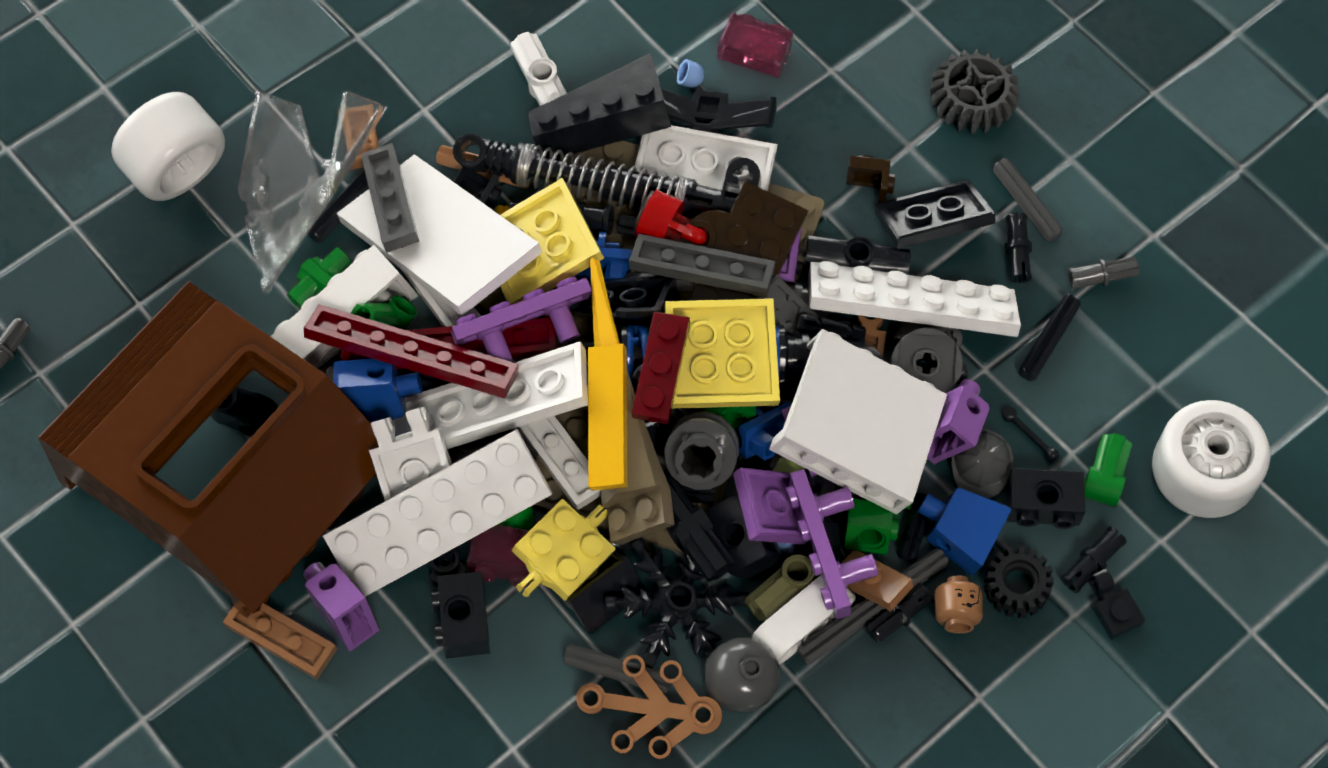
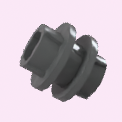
[664,411,739,490]

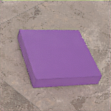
[733,468,810,545]

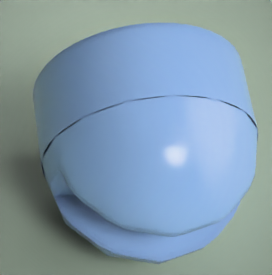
[677,59,704,88]

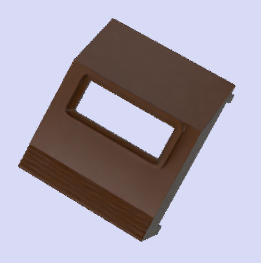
[38,281,379,618]

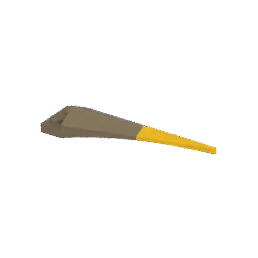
[590,258,675,545]

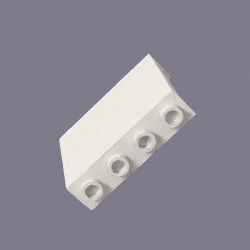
[769,329,947,515]

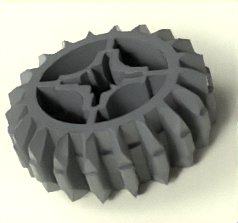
[930,49,1020,134]

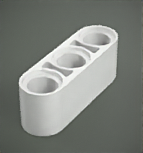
[752,575,856,665]

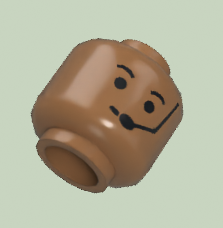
[934,576,983,633]

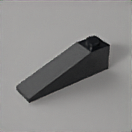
[548,276,680,330]

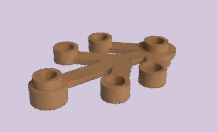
[576,655,722,759]

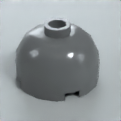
[704,637,781,714]

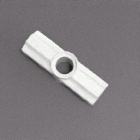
[510,32,567,106]

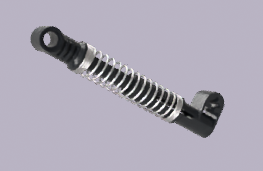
[453,134,761,219]

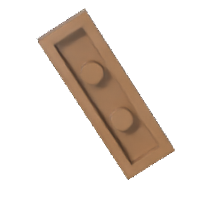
[223,603,338,680]

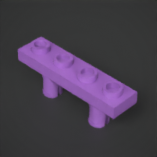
[451,277,592,362]
[786,469,878,619]

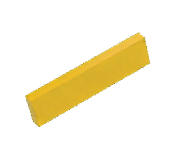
[588,344,628,491]

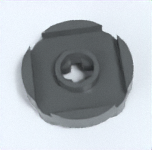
[891,328,963,393]

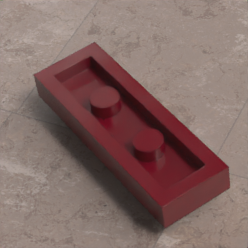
[632,312,690,425]

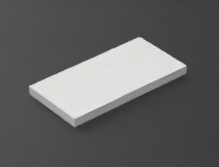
[336,154,542,316]

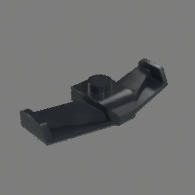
[661,89,777,133]

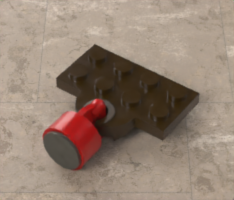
[633,181,809,301]

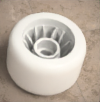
[111,92,225,201]
[1152,400,1270,518]

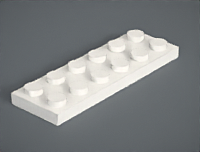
[808,261,1021,337]
[392,342,588,449]
[323,429,553,597]

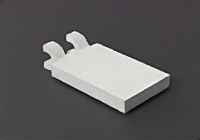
[369,406,452,501]

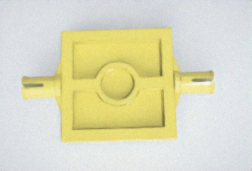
[511,499,616,601]

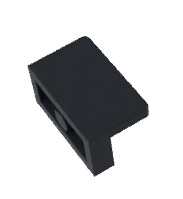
[555,550,646,634]

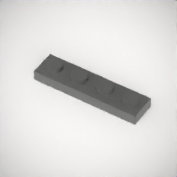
[361,143,420,253]
[629,234,775,297]

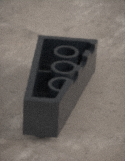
[528,53,671,159]

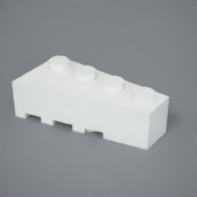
[271,245,419,369]

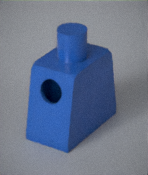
[333,359,423,423]
[917,488,1012,576]

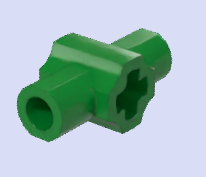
[287,247,352,310]

